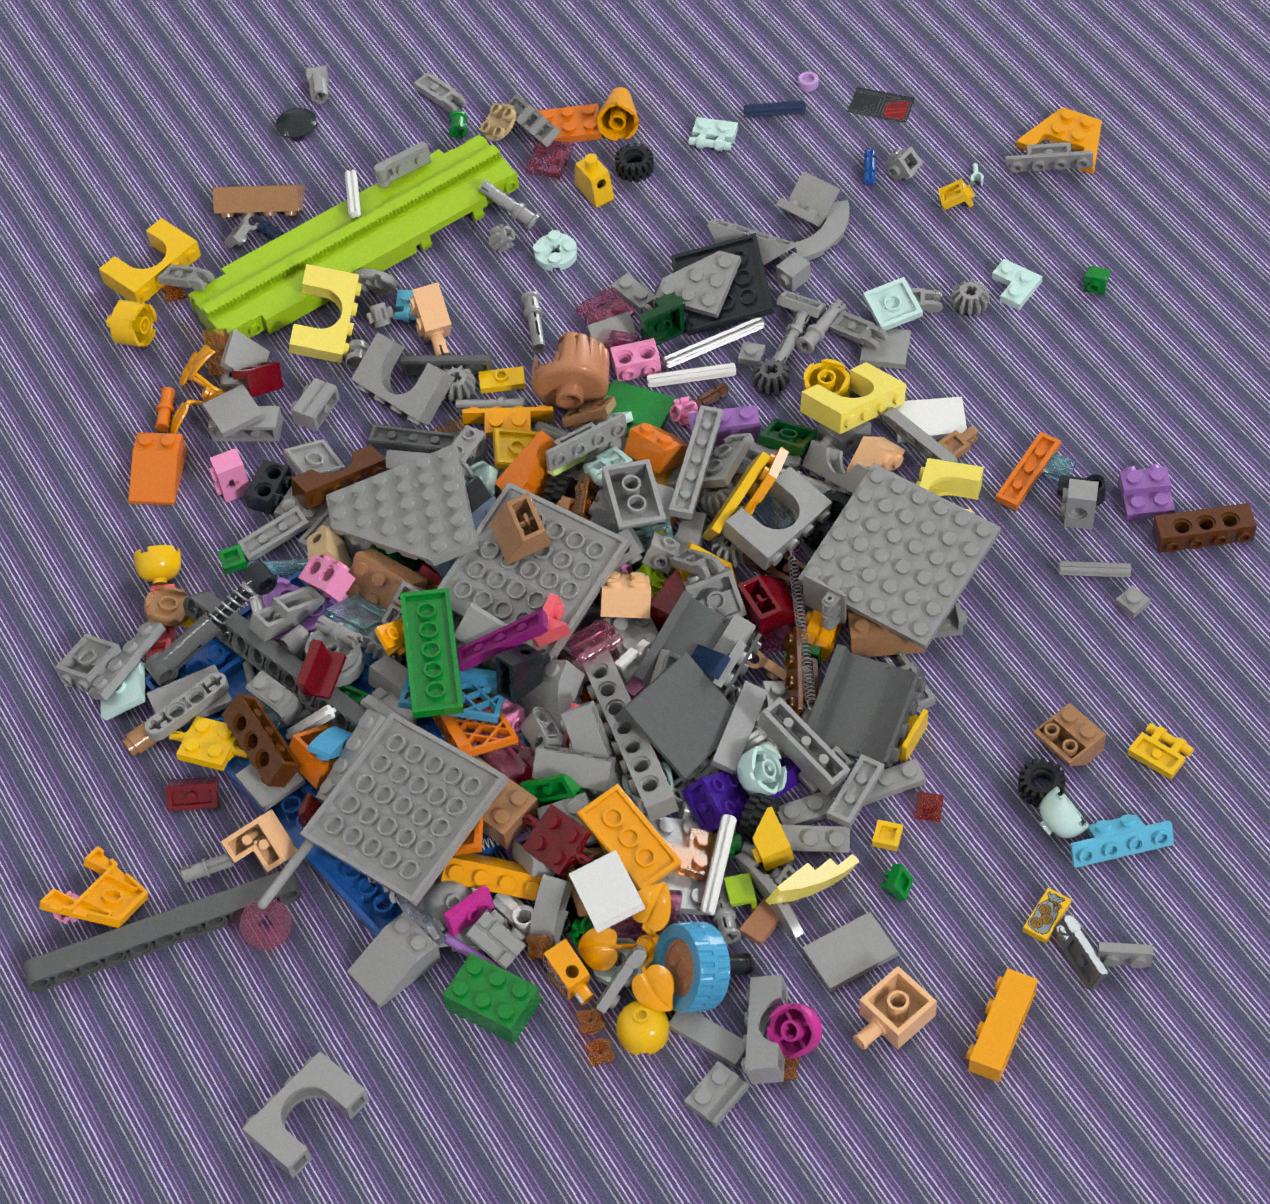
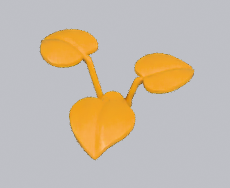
[169,344,226,434]
[578,882,674,1011]

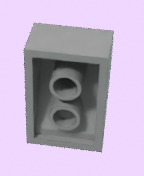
[602,459,666,530]
[520,660,585,734]
[347,911,441,1008]

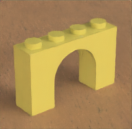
[289,264,362,363]
[800,362,906,434]
[916,458,984,512]

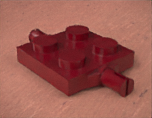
[522,804,593,877]

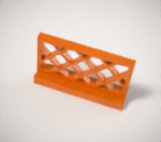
[432,692,519,757]

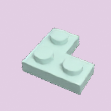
[992,259,1043,310]

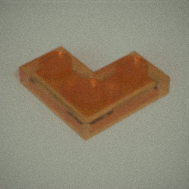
[666,827,716,881]

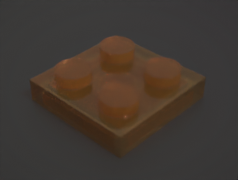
[572,474,599,521]

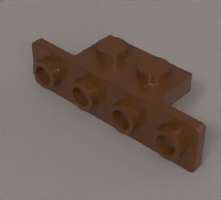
[784,625,818,715]

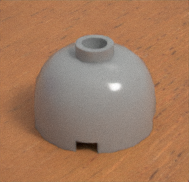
[423,877,473,928]

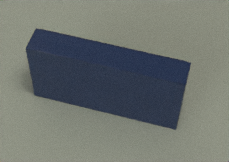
[691,644,731,680]

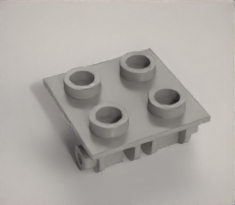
[803,574,847,630]

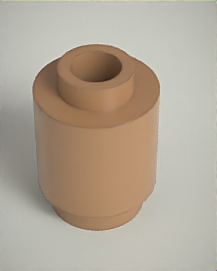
[121,721,158,757]

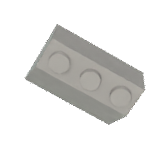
[455,603,533,671]

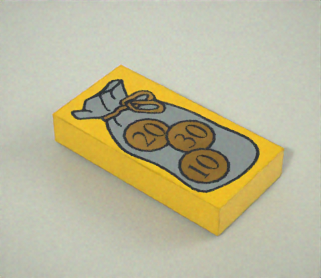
[1022,888,1072,944]

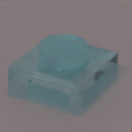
[1043,453,1076,481]

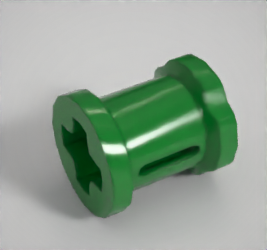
[448,110,468,139]

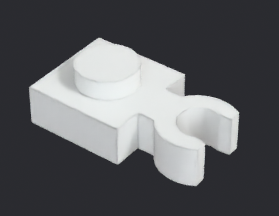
[615,639,651,683]

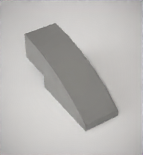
[249,585,325,642]
[527,874,573,959]

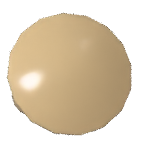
[480,103,516,141]

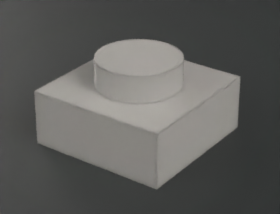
[738,341,766,367]
[1115,585,1151,618]

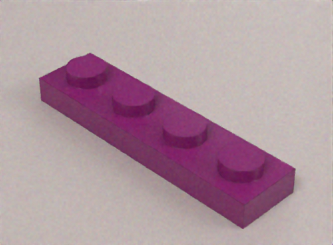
[457,608,548,671]

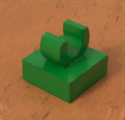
[217,544,248,575]
[880,864,914,900]

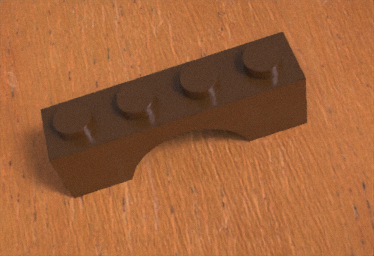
[291,445,386,510]

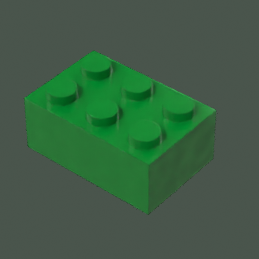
[443,953,541,1044]

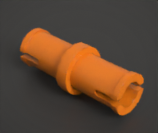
[155,387,175,432]

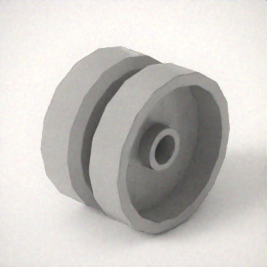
[305,627,365,687]

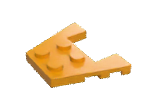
[1016,107,1102,174]
[743,447,789,516]
[39,846,149,928]

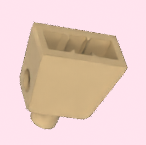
[307,525,352,573]

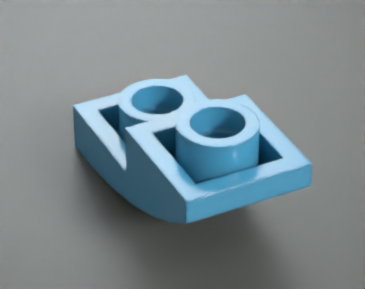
[307,726,352,761]

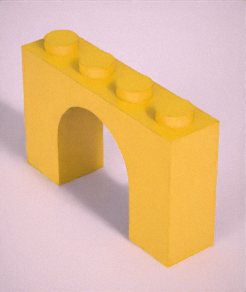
[99,218,201,303]

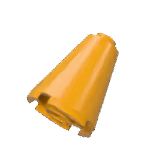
[597,87,639,141]

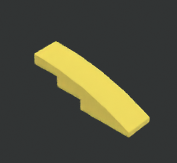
[766,854,860,905]

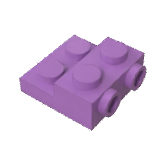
[1118,464,1175,520]

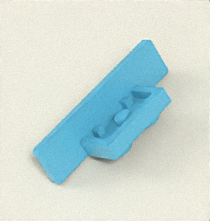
[1070,814,1174,868]

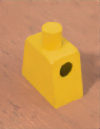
[575,154,614,208]

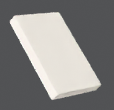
[895,397,967,443]
[569,850,646,933]

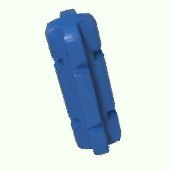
[864,149,876,185]

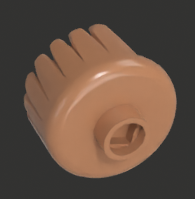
[532,331,609,410]

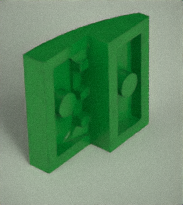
[520,774,591,808]

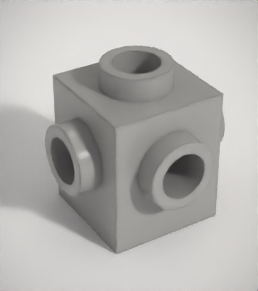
[884,146,923,181]
[642,532,681,574]

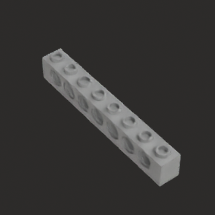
[579,647,679,822]

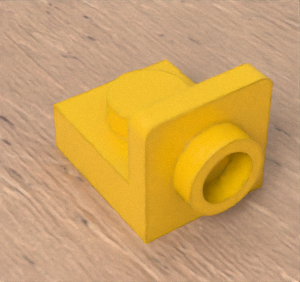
[938,179,975,210]

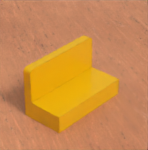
[898,709,928,763]

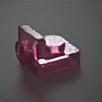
[604,330,638,361]

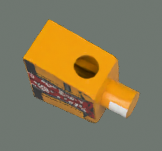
[543,939,594,1005]

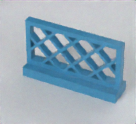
[398,667,505,723]

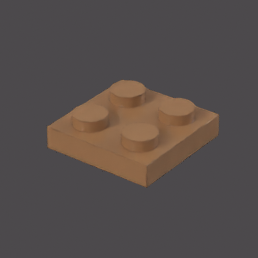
[562,396,617,428]

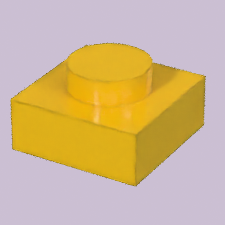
[872,820,903,852]

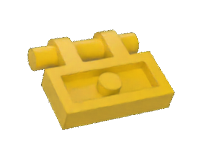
[1127,723,1194,780]

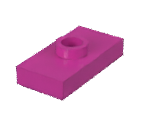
[443,885,494,937]

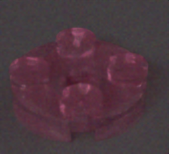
[239,898,292,950]

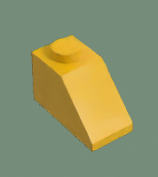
[751,806,794,872]

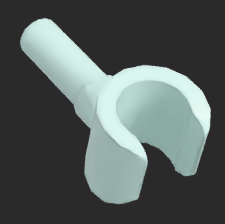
[970,163,984,187]

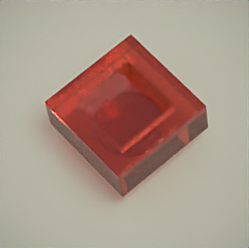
[915,792,944,822]

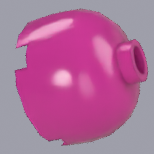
[767,1003,822,1059]

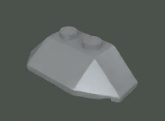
[707,218,796,265]

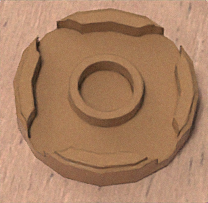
[144,586,190,627]

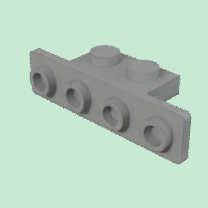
[1005,142,1093,173]
[545,413,627,471]
[707,614,756,689]

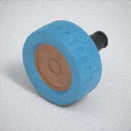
[653,922,755,1012]

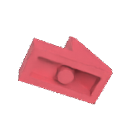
[531,593,571,648]

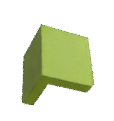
[724,873,757,912]

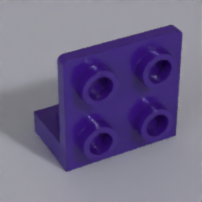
[681,771,749,836]

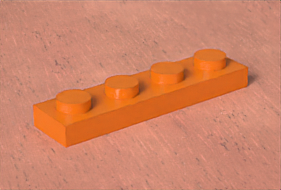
[995,432,1061,511]

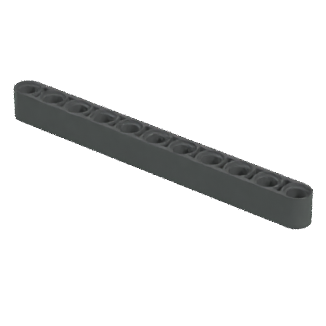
[183,591,366,733]
[23,871,302,992]

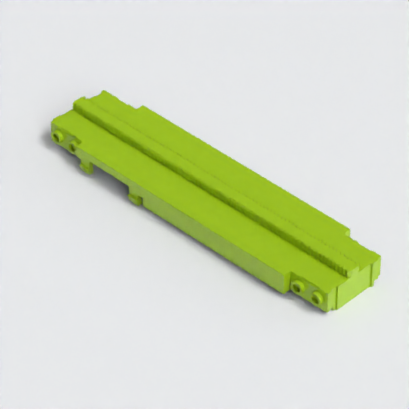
[188,135,519,349]

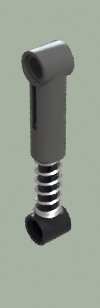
[145,561,277,686]

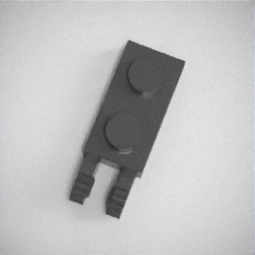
[1054,915,1109,990]

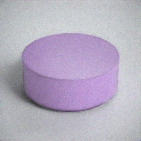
[798,72,819,92]

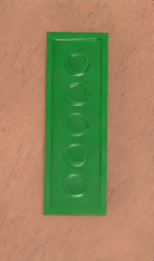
[400,588,464,718]

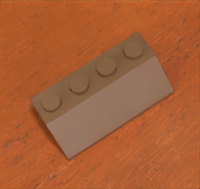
[212,184,305,217]

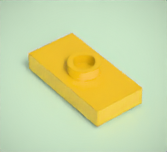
[479,366,526,394]

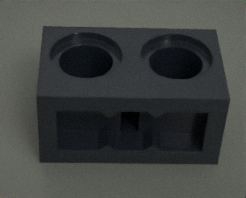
[244,459,292,515]

